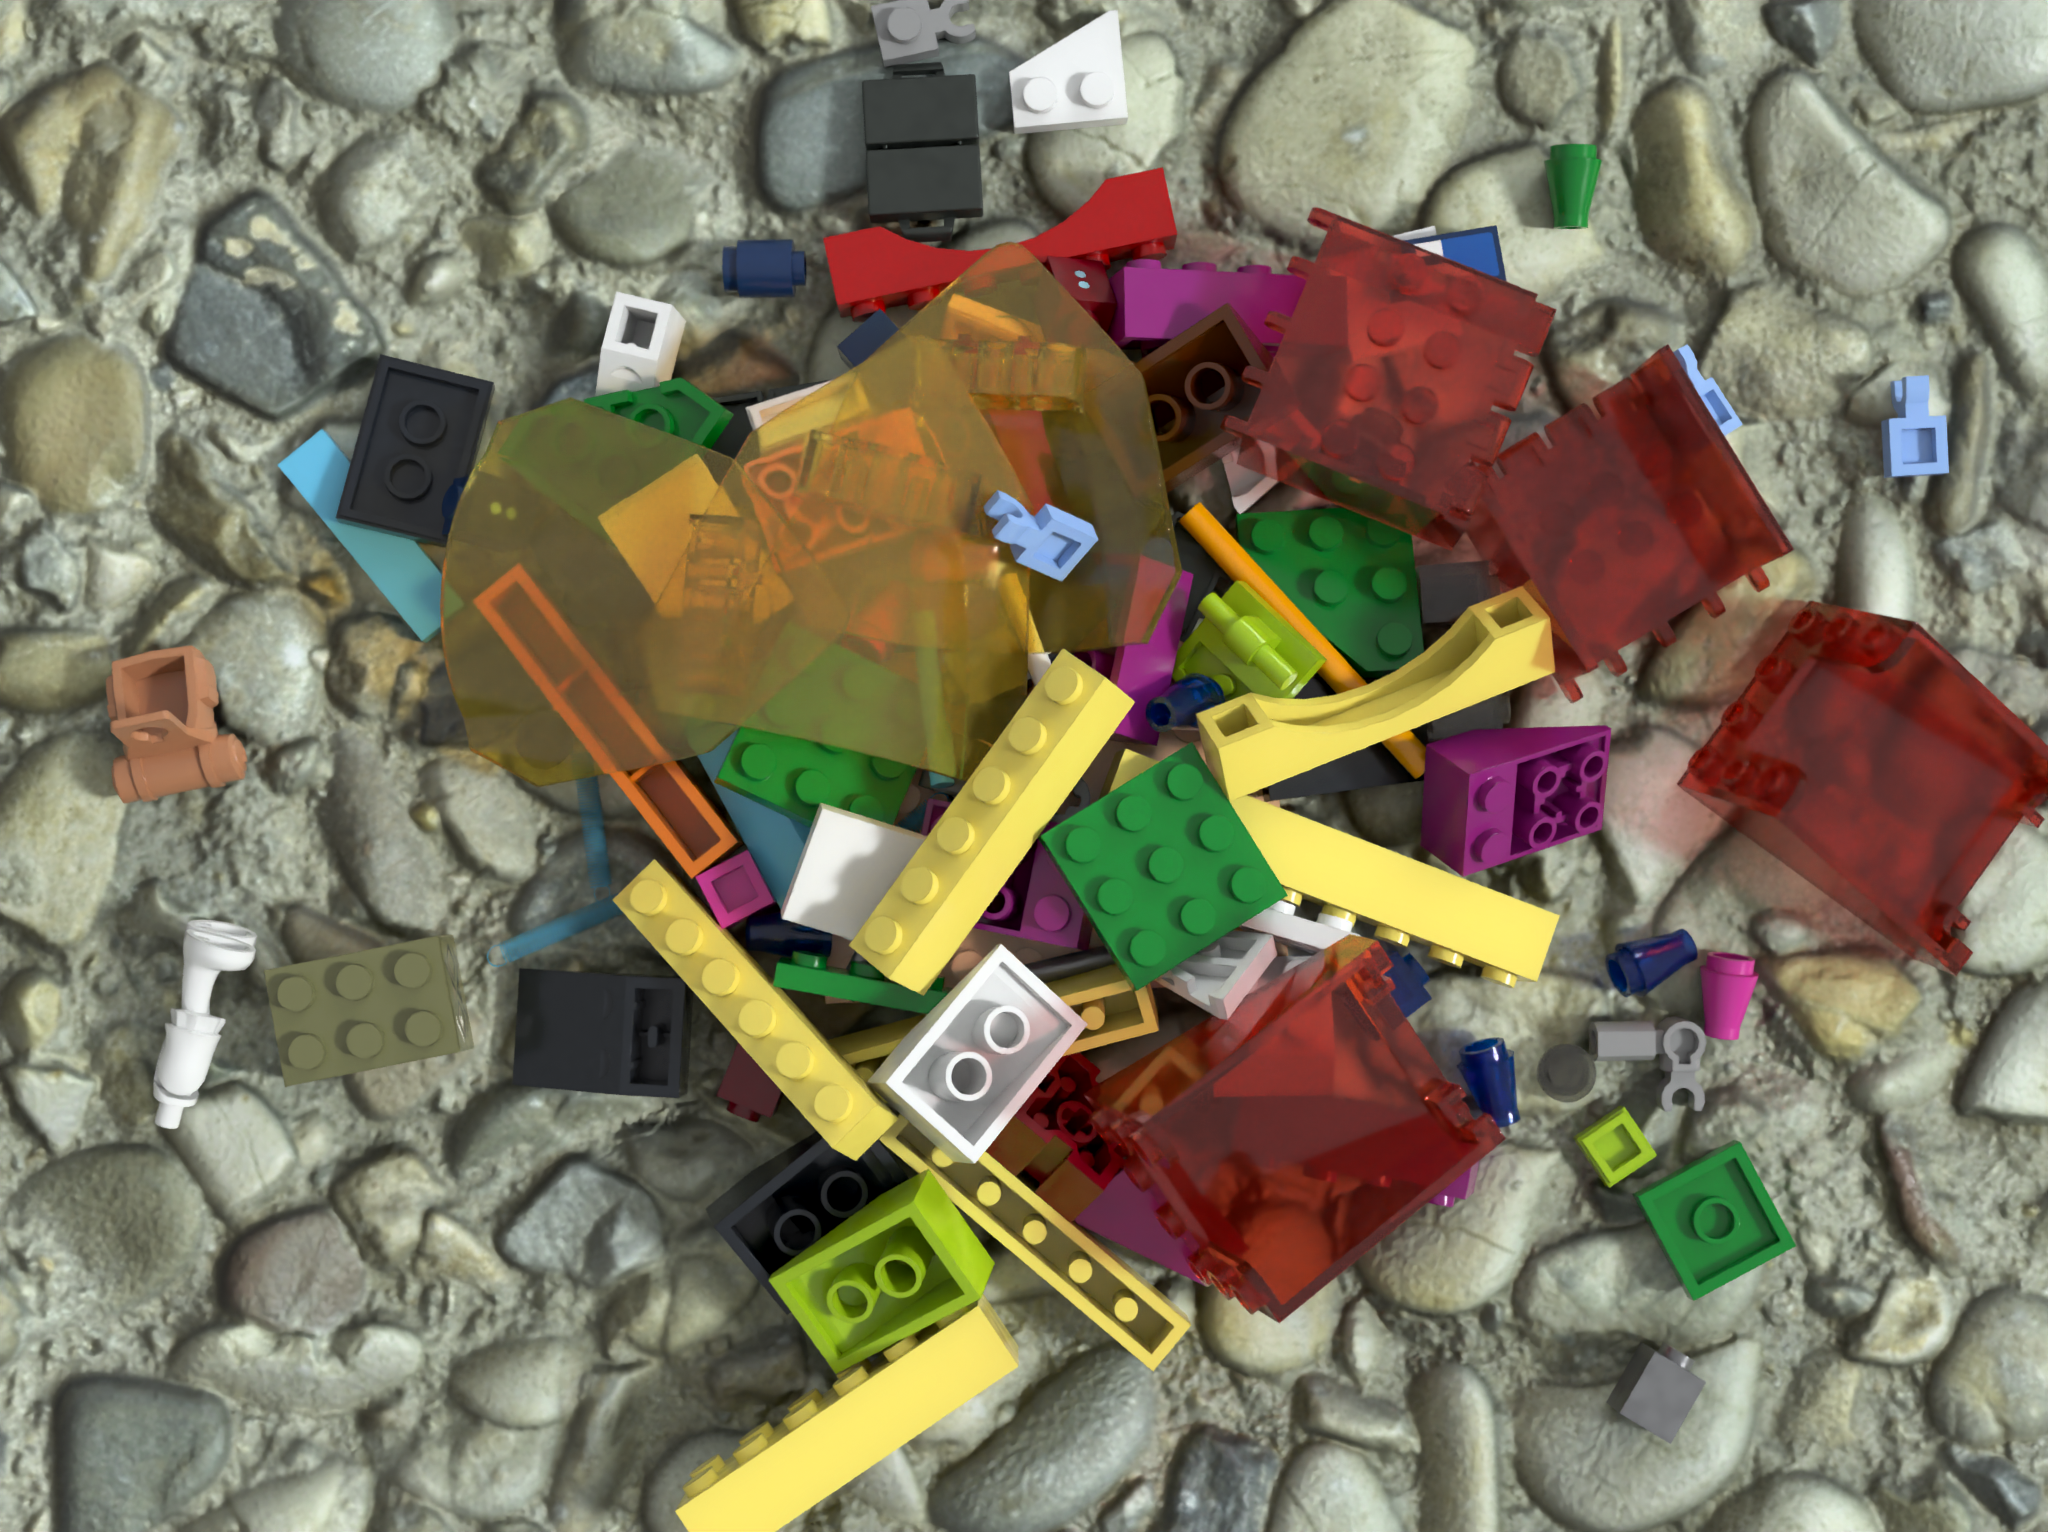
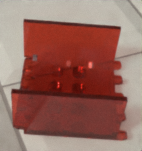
[1220,207,1556,551]
[1443,344,1794,704]

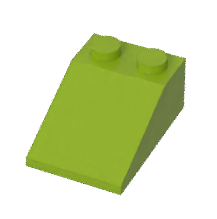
[769,1169,995,1374]

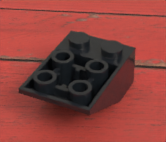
[512,968,693,1098]

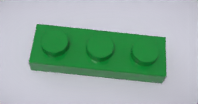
[773,950,953,1014]

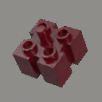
[985,1052,1155,1223]

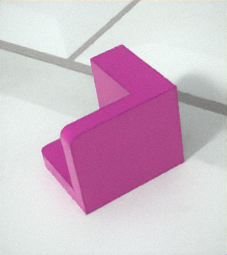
[695,850,777,929]

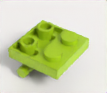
[1172,580,1327,710]

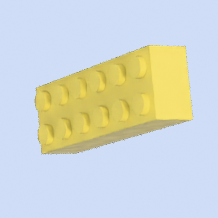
[675,1294,1019,1532]

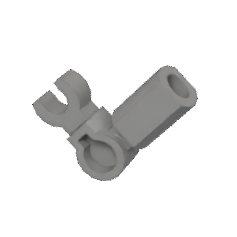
[1589,1016,1706,1112]

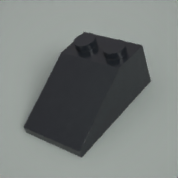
[706,1131,909,1315]

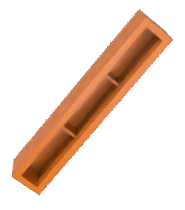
[474,564,745,879]

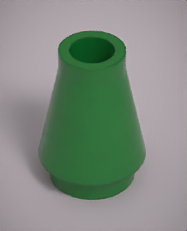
[1544,144,1602,229]

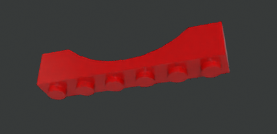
[823,167,1177,322]

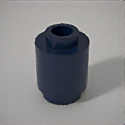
[722,239,807,298]

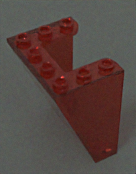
[1677,600,2048,976]
[1083,934,1506,1323]

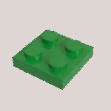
[1632,1140,1796,1301]

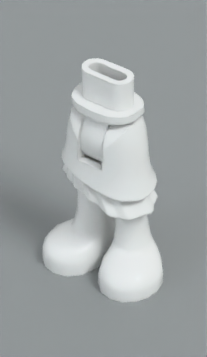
[153,920,257,1129]

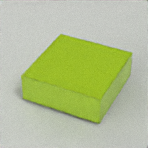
[1572,1105,1657,1188]

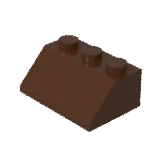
[1081,303,1302,499]

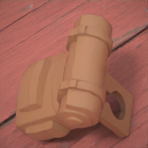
[106,645,248,804]

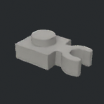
[871,0,976,68]

